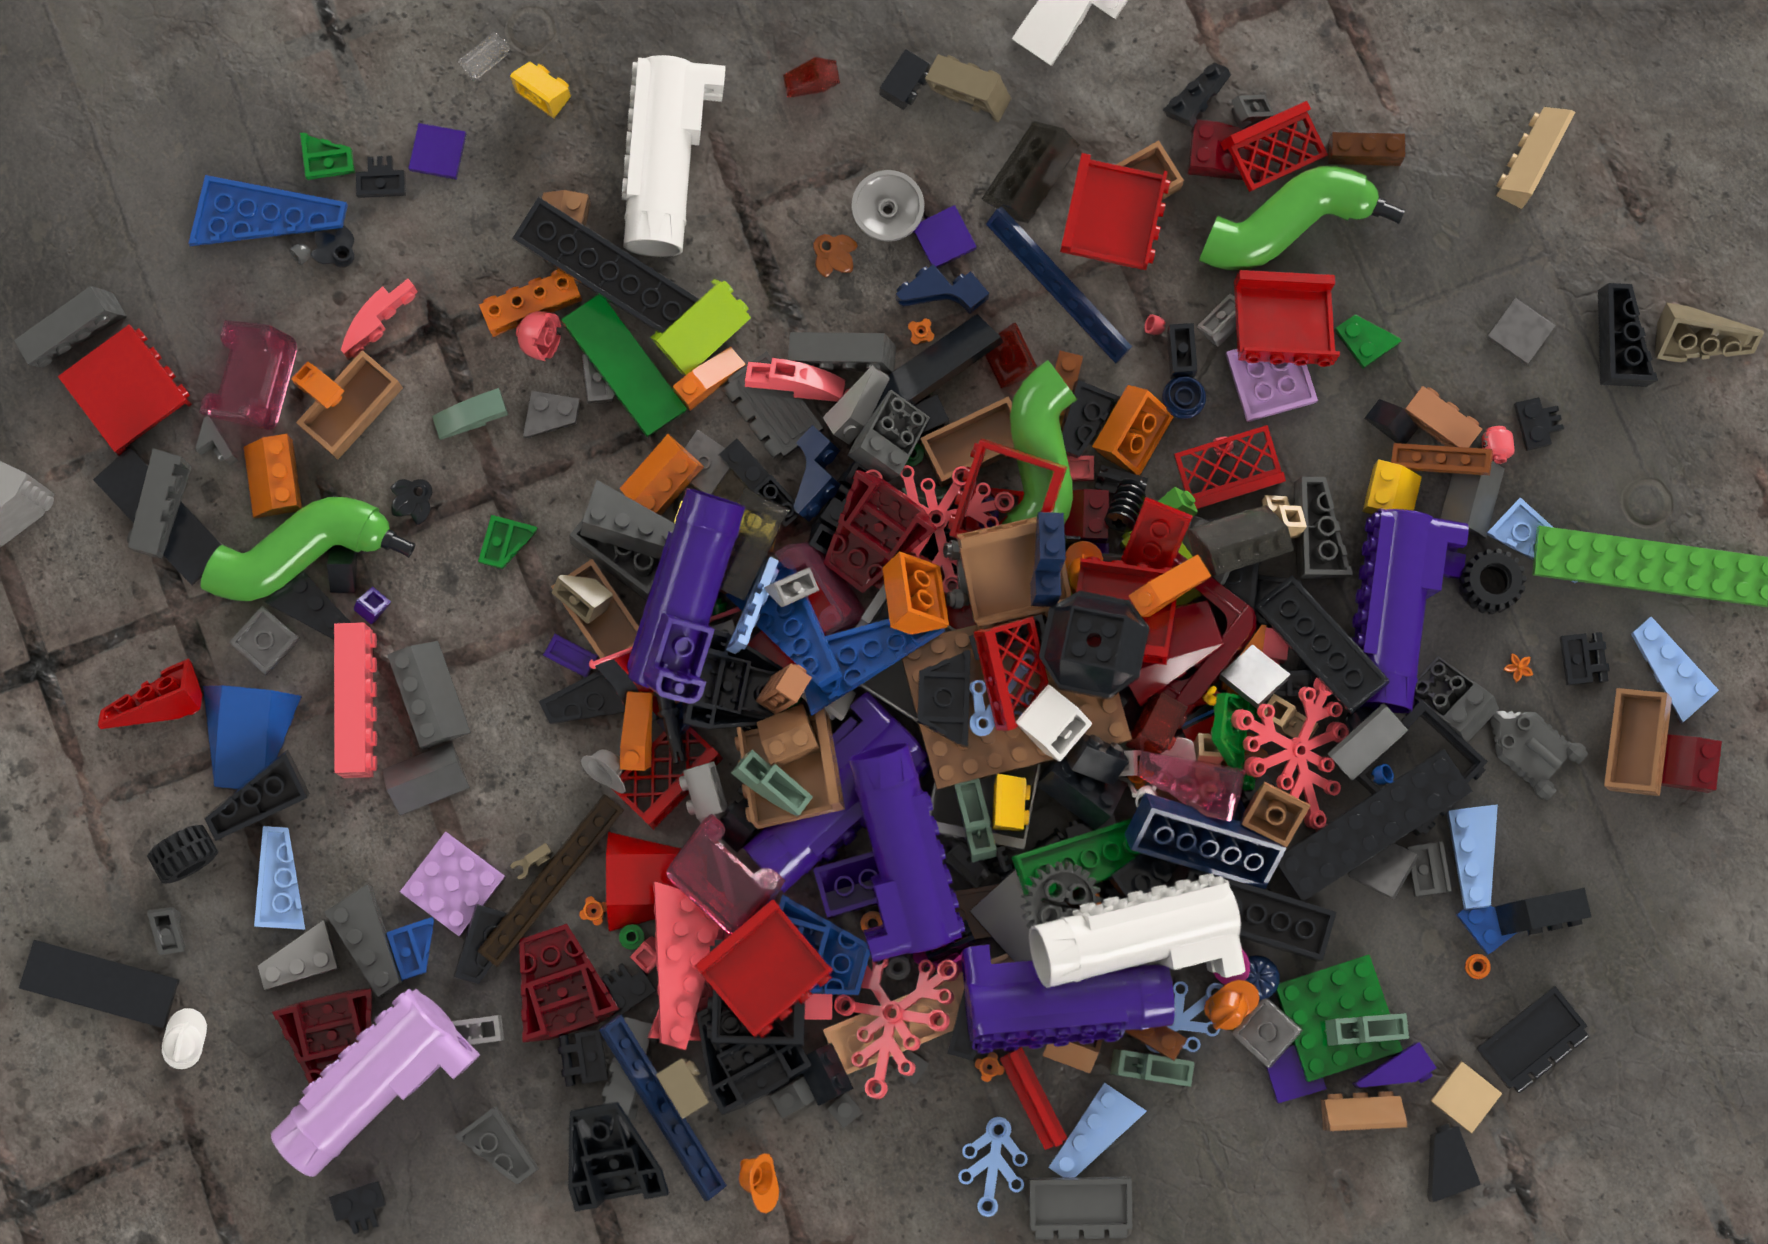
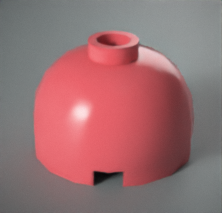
[516,311,561,361]

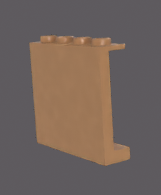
[957,517,1071,628]
[735,708,845,829]

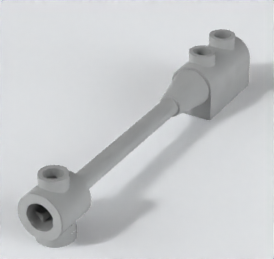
[679,761,746,929]

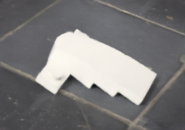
[1012,0,1128,66]

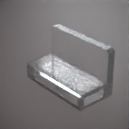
[458,31,511,81]

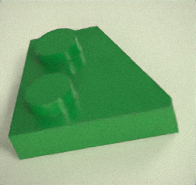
[300,133,355,180]
[1334,315,1402,369]
[478,515,538,569]

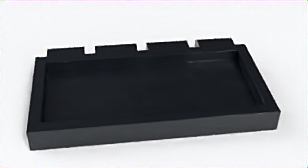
[1476,986,1589,1094]

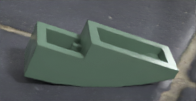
[432,388,508,440]
[731,750,813,816]
[954,778,997,862]
[1325,1013,1409,1046]
[1110,1049,1194,1087]

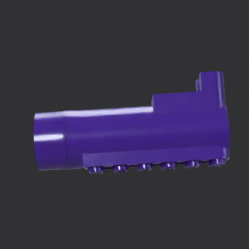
[627,488,745,704]
[1351,508,1469,713]
[743,692,931,893]
[849,742,965,962]
[961,945,1175,1053]

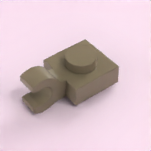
[510,843,553,880]

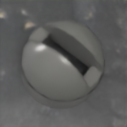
[289,244,311,265]

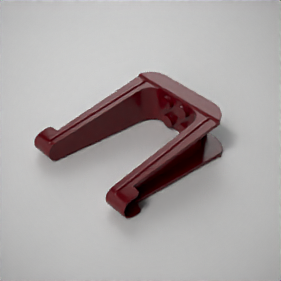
[1130,532,1257,707]

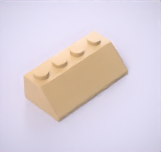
[1496,107,1575,209]

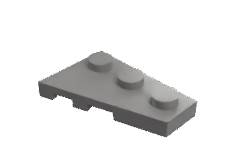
[258,920,339,990]

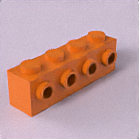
[479,269,583,337]

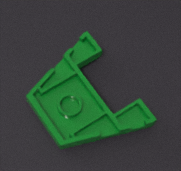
[1211,693,1264,791]

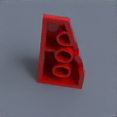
[98,659,202,729]

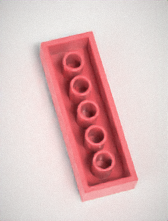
[334,623,377,778]

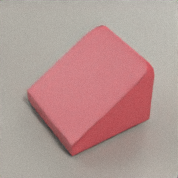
[630,936,656,975]

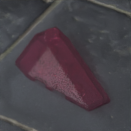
[1137,751,1246,822]

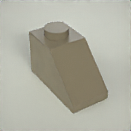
[552,575,614,624]

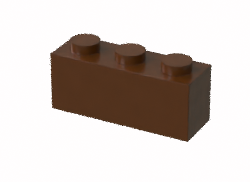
[1328,132,1405,166]

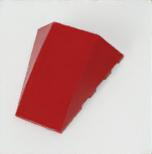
[606,832,709,932]

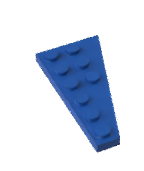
[188,175,348,246]
[726,558,843,688]
[805,619,945,716]

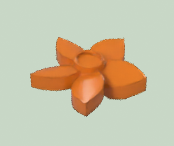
[1503,653,1533,683]

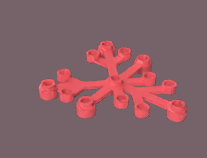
[866,465,1014,594]
[1231,678,1349,830]
[834,958,960,1099]

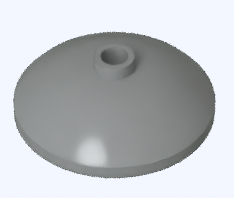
[852,170,924,241]

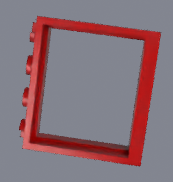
[947,439,1067,538]

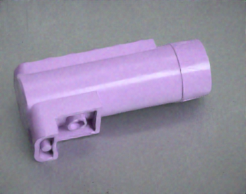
[271,989,480,1177]

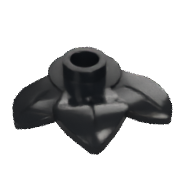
[310,225,354,267]
[390,479,432,525]

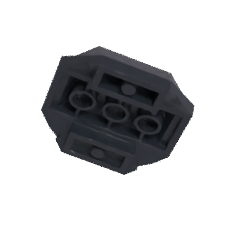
[1039,591,1149,700]

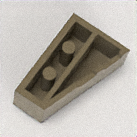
[925,54,1012,123]
[656,1058,709,1119]

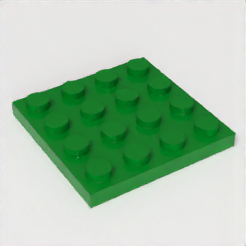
[1276,954,1403,1082]

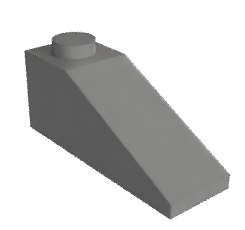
[823,365,890,444]

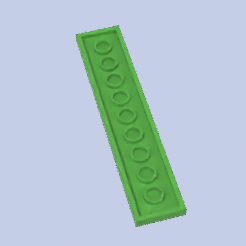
[1532,526,1768,607]

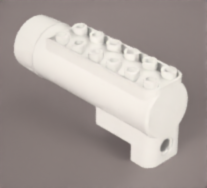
[622,55,725,257]
[1029,874,1246,988]

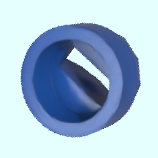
[1371,764,1394,785]

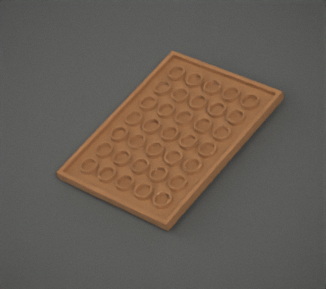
[902,611,1132,790]

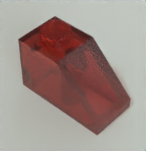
[783,57,840,98]

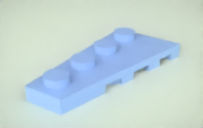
[1486,497,1578,583]
[726,557,779,654]
[1631,617,1719,724]
[1447,804,1498,910]
[254,826,305,930]
[1048,1083,1147,1177]

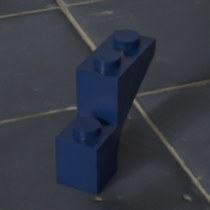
[896,264,989,314]
[794,425,841,522]
[1030,512,1066,607]

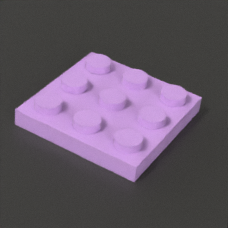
[1225,349,1318,422]
[400,832,506,937]

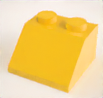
[510,62,571,118]
[1362,459,1422,514]
[992,774,1030,831]

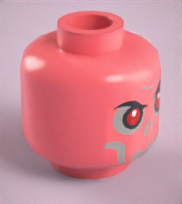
[1481,426,1515,464]

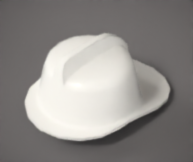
[162,1009,207,1069]

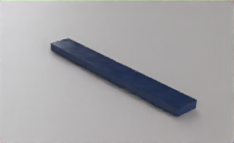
[986,206,1132,364]
[599,1015,727,1201]

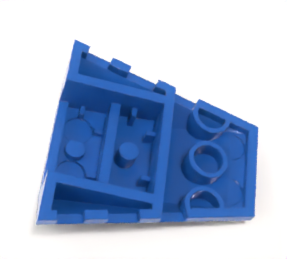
[203,685,302,789]
[779,894,870,995]

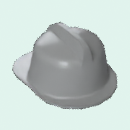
[581,749,625,793]

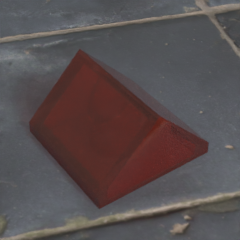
[985,323,1037,389]

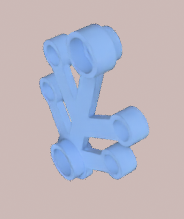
[969,653,1034,736]
[1145,981,1223,1053]
[958,1117,1028,1217]

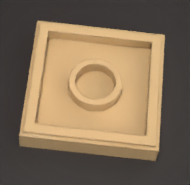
[1430,1061,1502,1133]

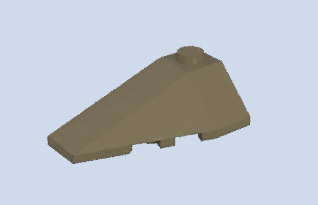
[1655,303,1764,362]

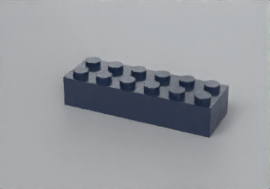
[1124,793,1286,889]

